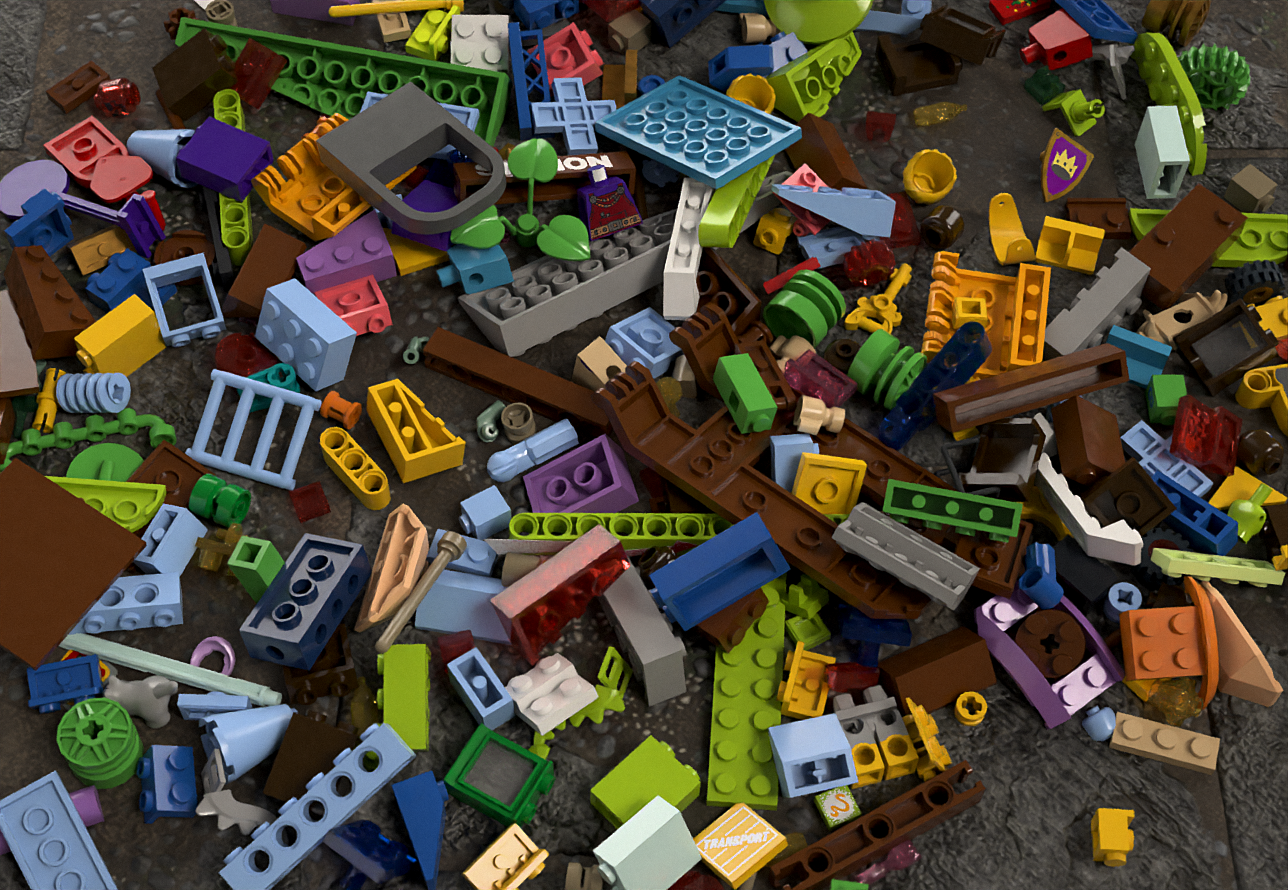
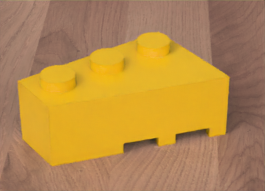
[366,379,466,483]

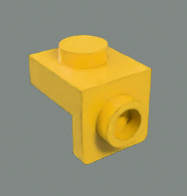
[753,208,797,255]

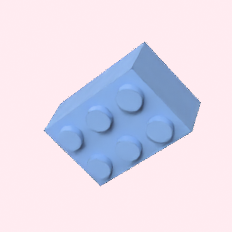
[255,278,357,391]

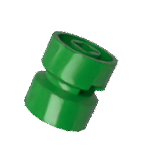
[189,473,251,530]

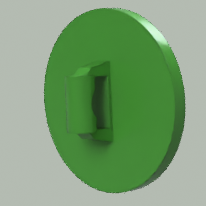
[66,443,144,482]

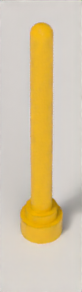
[328,0,464,18]

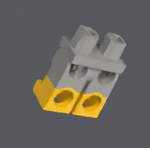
[832,685,919,789]

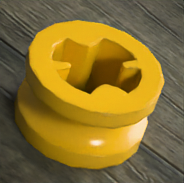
[954,691,987,727]

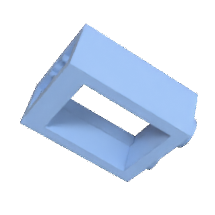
[142,253,226,347]

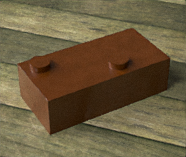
[1129,183,1248,310]

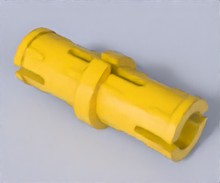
[32,368,66,433]

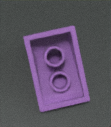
[523,434,639,513]

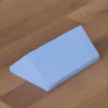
[415,569,527,645]

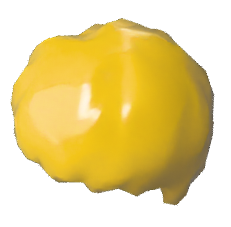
[726,73,776,114]
[902,149,957,205]

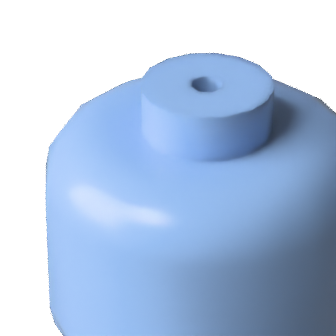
[1082,705,1116,742]

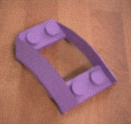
[974,576,1125,730]

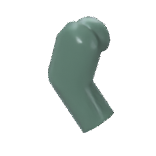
[403,336,429,364]
[476,400,506,442]

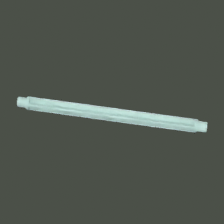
[58,633,282,707]

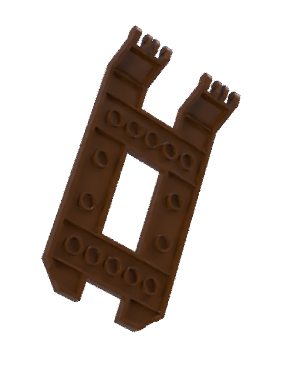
[591,302,959,619]

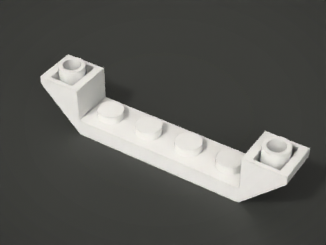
[663,177,716,320]
[1034,413,1143,566]

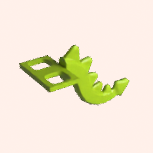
[528,646,633,760]

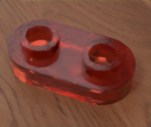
[822,662,880,692]

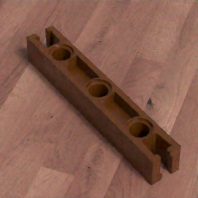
[423,327,613,439]
[768,760,986,890]

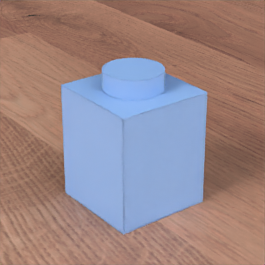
[459,485,511,540]

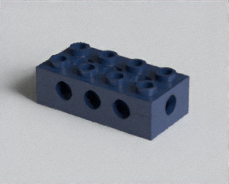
[639,0,727,48]
[239,533,372,671]

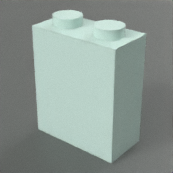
[1135,106,1190,199]
[593,796,702,890]

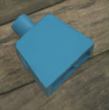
[436,244,514,294]

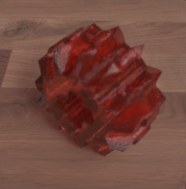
[843,239,896,288]

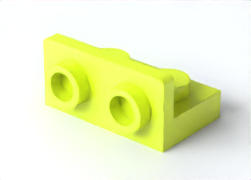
[405,5,460,61]

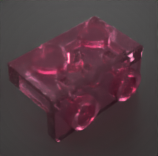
[784,349,858,409]

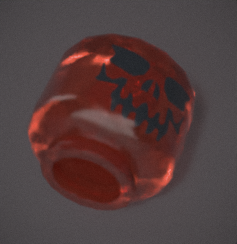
[94,77,141,118]

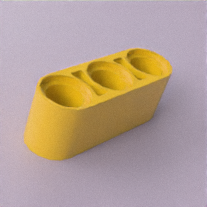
[320,427,391,510]

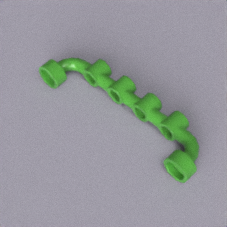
[0,408,177,472]

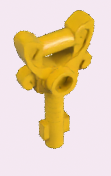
[844,263,912,334]

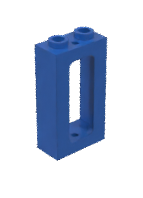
[649,512,791,631]

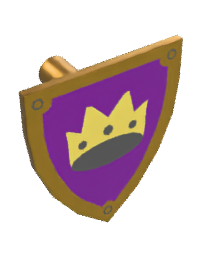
[1040,128,1095,202]

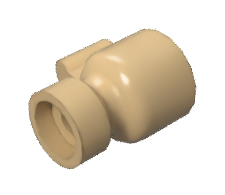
[739,13,781,43]
[769,335,816,382]
[793,395,845,436]

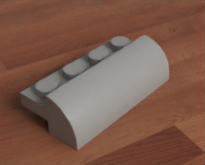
[832,502,980,610]

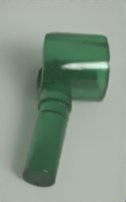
[12,396,39,439]

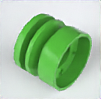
[763,269,846,349]
[846,329,927,413]
[56,698,144,789]

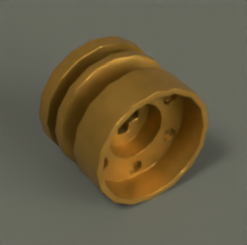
[1141,0,1212,47]

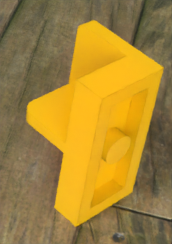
[1035,216,1105,275]

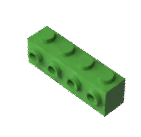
[882,479,1023,543]

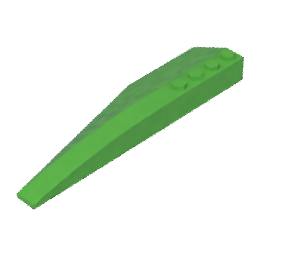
[175,17,513,147]

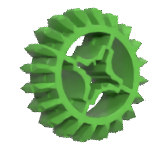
[1178,44,1251,110]

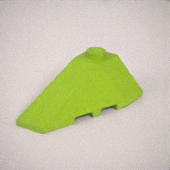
[766,32,862,122]

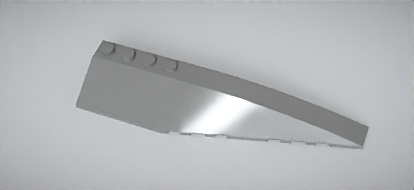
[458,171,793,357]

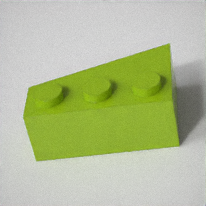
[377,644,431,752]

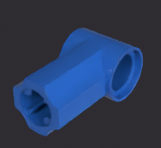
[1018,542,1064,610]

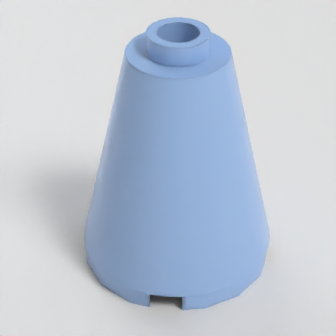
[127,129,198,188]
[199,704,298,784]

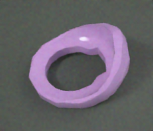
[190,636,236,676]

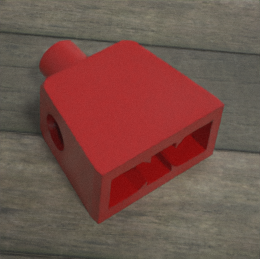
[1019,8,1093,70]

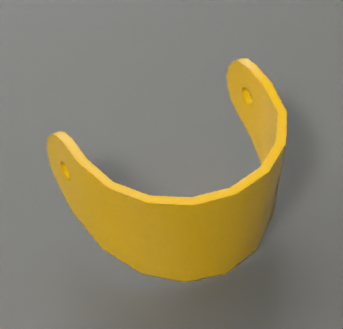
[989,193,1036,266]

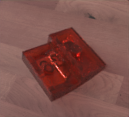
[1169,395,1243,477]

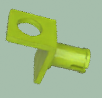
[1042,89,1105,136]

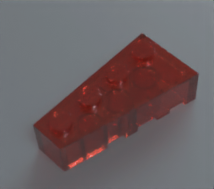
[490,524,631,666]

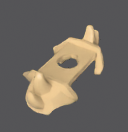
[1136,290,1228,350]

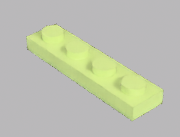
[1151,548,1285,587]

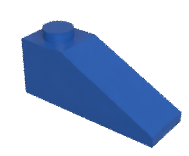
[1151,470,1238,556]
[392,770,449,890]

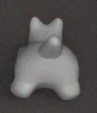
[102,675,178,729]

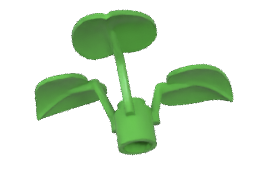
[451,138,590,261]

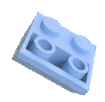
[767,713,858,798]

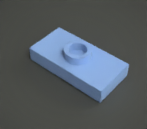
[177,691,253,720]

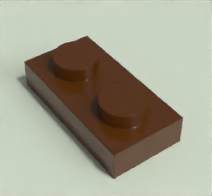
[46,60,112,114]

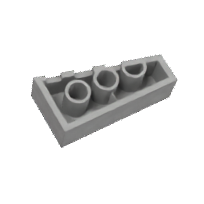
[1042,247,1151,361]
[591,556,686,707]

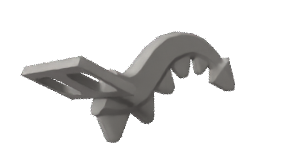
[1087,38,1135,100]
[196,748,289,862]

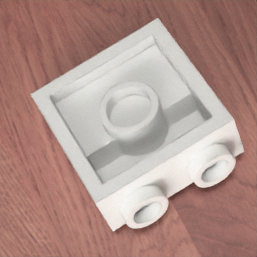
[451,15,509,74]
[505,653,599,736]

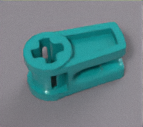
[237,363,300,413]

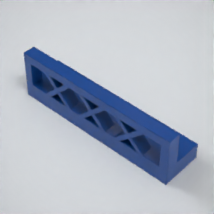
[508,22,555,141]

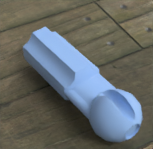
[487,419,579,483]

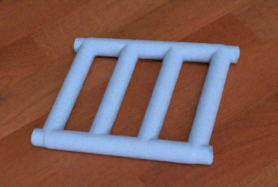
[185,369,322,491]

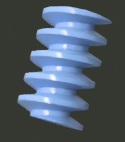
[56,373,131,413]

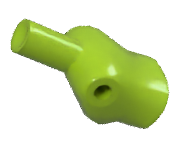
[1227,483,1273,544]

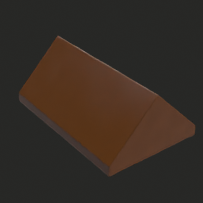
[783,113,867,191]
[221,223,307,318]
[696,247,762,336]
[874,626,997,717]

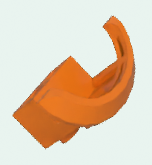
[1119,576,1219,711]

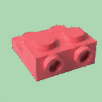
[527,22,604,97]
[314,275,393,336]

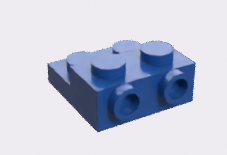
[4,188,74,257]
[85,248,177,313]

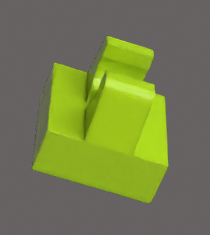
[781,574,829,620]

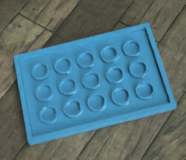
[595,75,802,189]

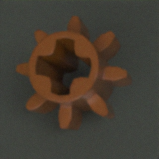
[164,8,199,41]

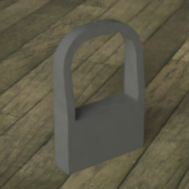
[316,82,507,234]

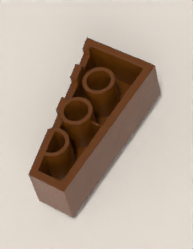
[4,245,96,360]

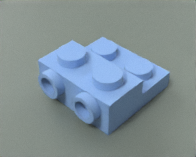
[605,307,684,378]

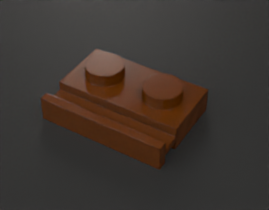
[1065,198,1131,239]

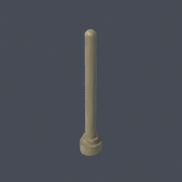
[375,531,467,653]

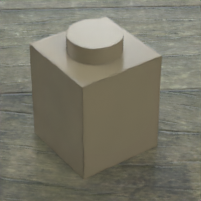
[608,7,652,56]
[1224,164,1278,213]

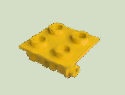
[902,697,952,782]

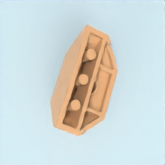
[354,504,429,633]
[1191,581,1283,707]

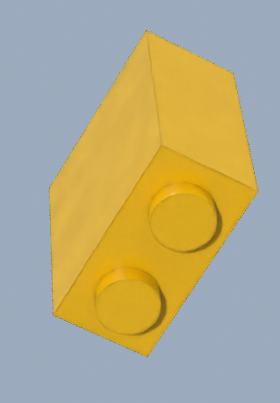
[74,294,166,377]

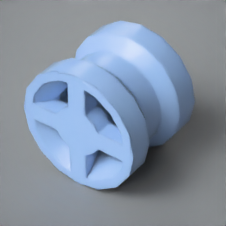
[1103,582,1142,624]

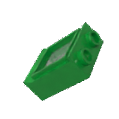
[443,723,556,828]

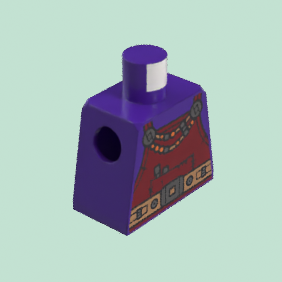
[577,165,643,241]

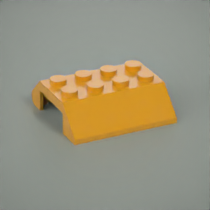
[251,113,417,241]
[921,251,1051,380]

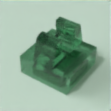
[1024,65,1065,105]

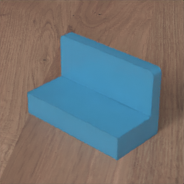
[1106,325,1172,389]

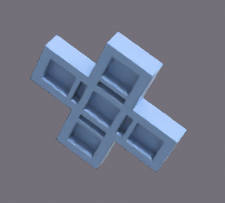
[529,77,617,155]
[1120,420,1213,497]

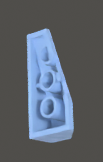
[771,184,896,241]

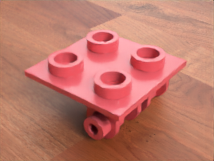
[773,164,831,237]

